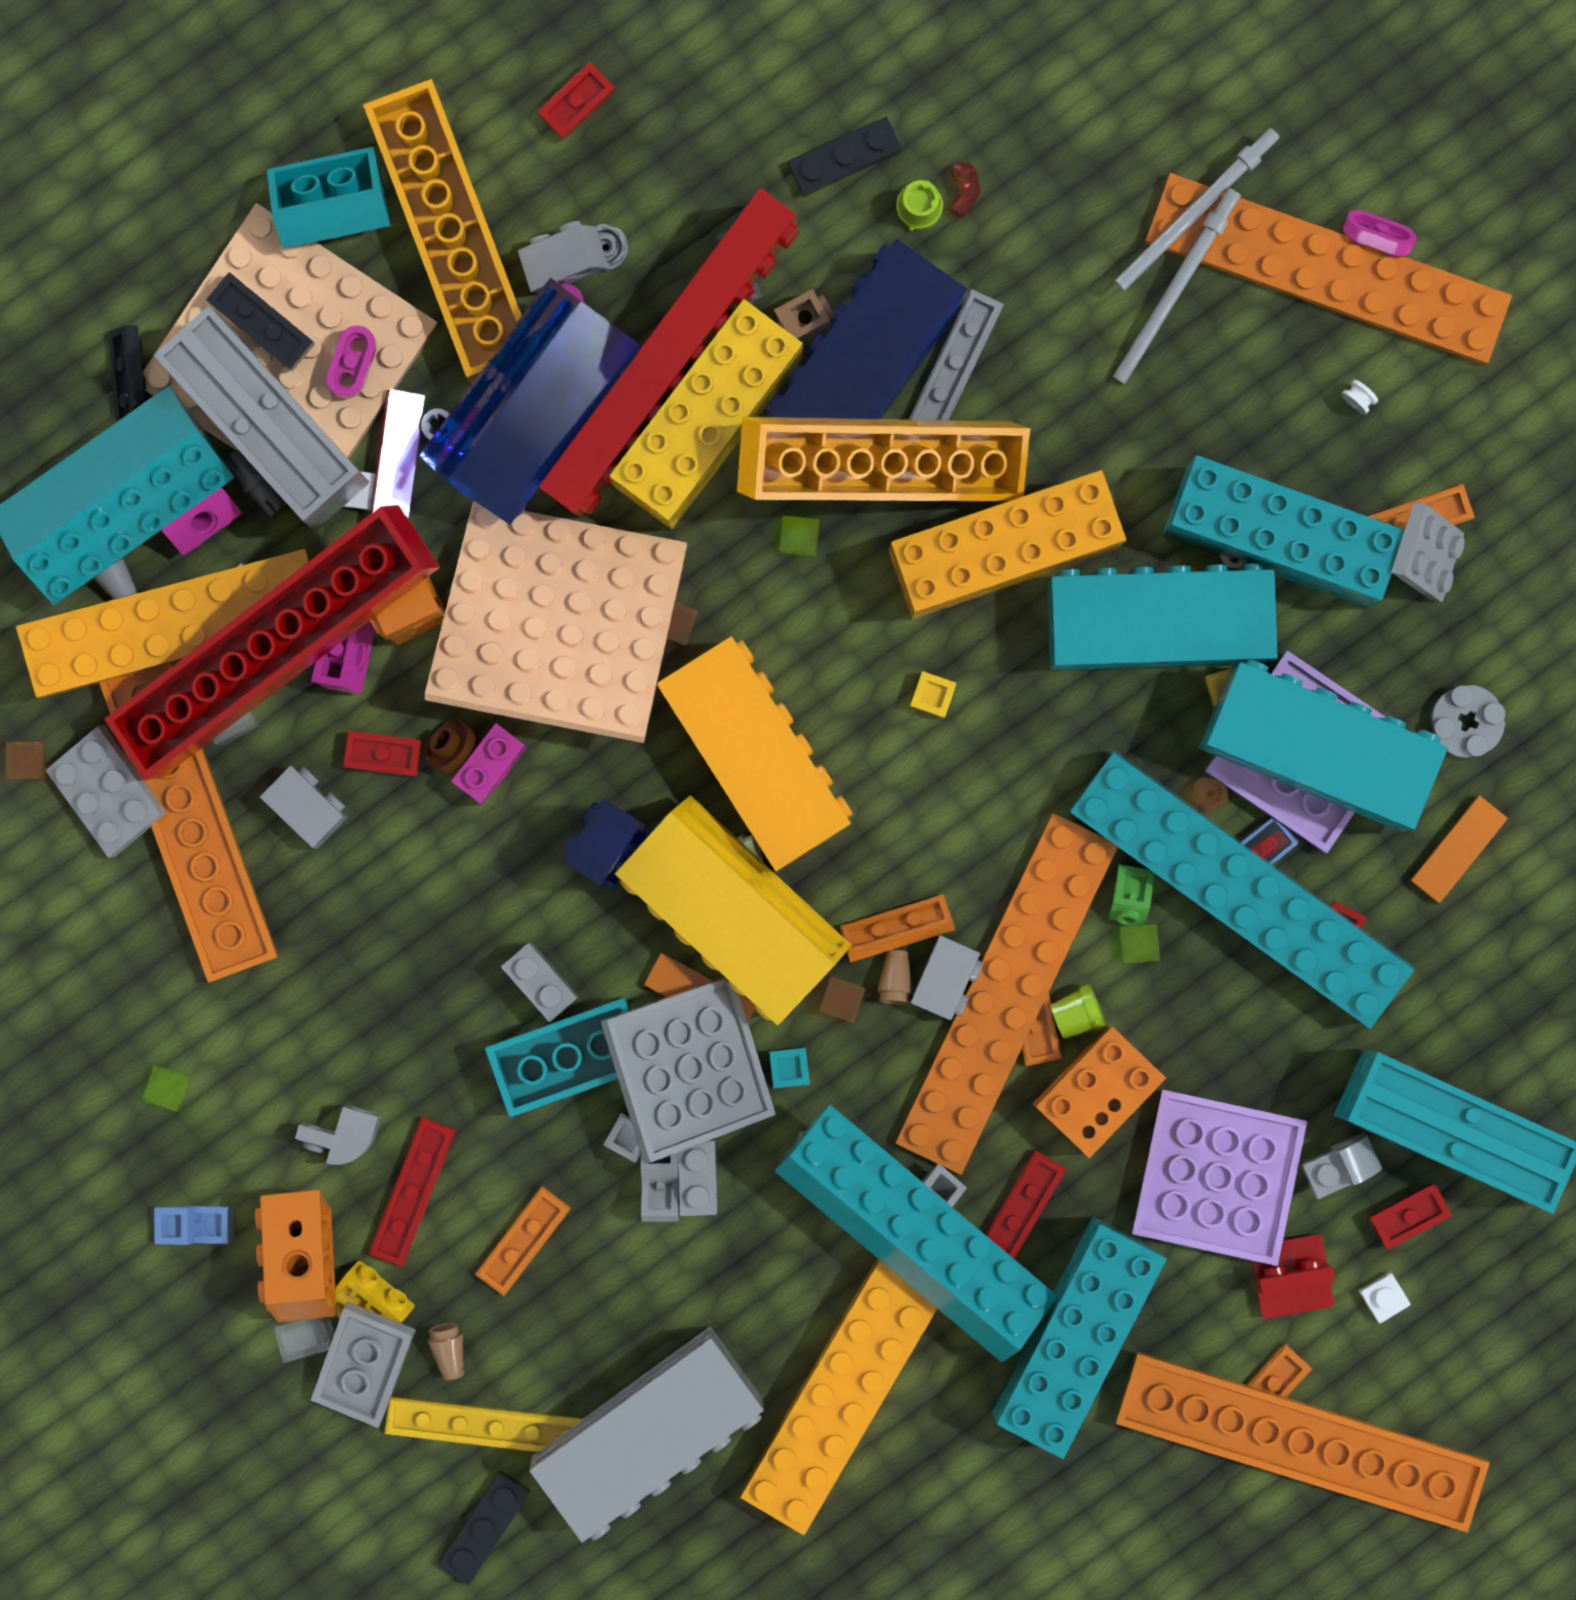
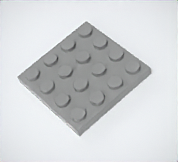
[601,977,776,1163]

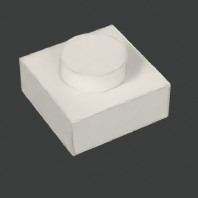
[1358,1272,1411,1324]

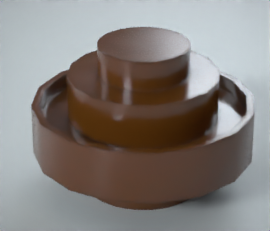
[426,720,476,773]

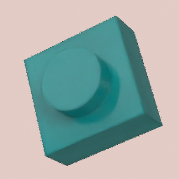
[769,1047,810,1088]

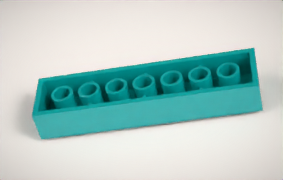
[774,1105,1057,1362]

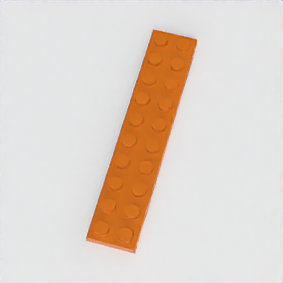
[1145,173,1512,365]
[99,663,279,983]
[895,813,1118,1175]
[1114,1351,1490,1533]

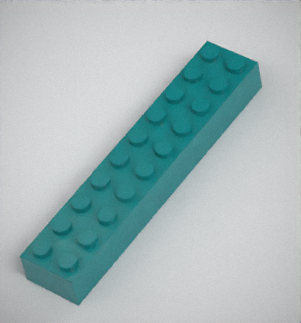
[1070,750,1415,1029]

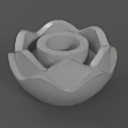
[596,224,628,270]

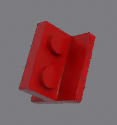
[1251,1234,1335,1319]

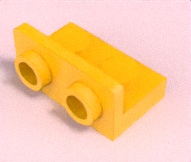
[335,1261,415,1323]

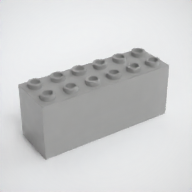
[153,306,370,531]
[529,1326,764,1543]

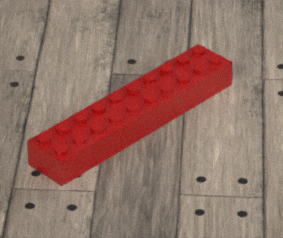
[539,188,800,517]
[104,505,440,780]

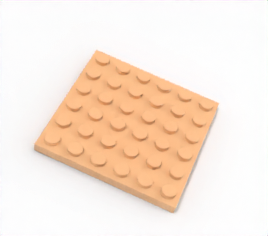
[142,203,439,459]
[425,501,687,743]

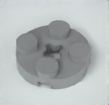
[1429,685,1505,758]

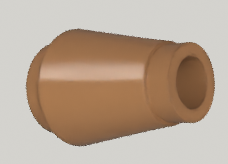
[877,950,913,1005]
[427,1322,464,1380]

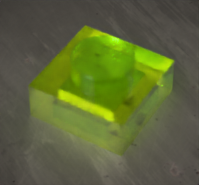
[779,516,820,557]
[1119,924,1160,963]
[142,1065,191,1112]

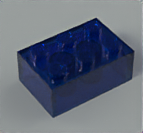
[563,798,652,890]

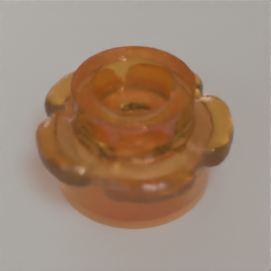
[1192,777,1228,812]

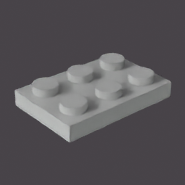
[1391,502,1465,602]
[46,726,167,858]
[311,1302,416,1428]

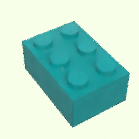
[267,146,390,249]

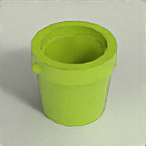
[896,180,943,231]
[1050,984,1107,1039]

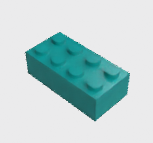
[485,997,631,1118]

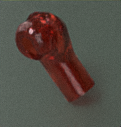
[949,162,981,218]

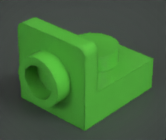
[1109,864,1155,926]

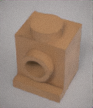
[774,289,833,341]

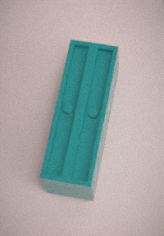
[0,385,235,605]
[1162,455,1405,608]
[1047,563,1278,671]
[1198,659,1448,832]
[1333,1049,1576,1214]
[992,1216,1167,1459]

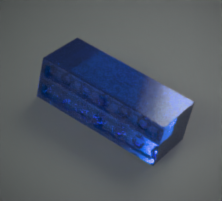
[766,239,968,419]
[419,277,642,525]

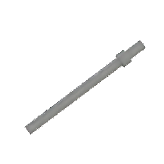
[1114,128,1280,291]
[1113,188,1241,384]

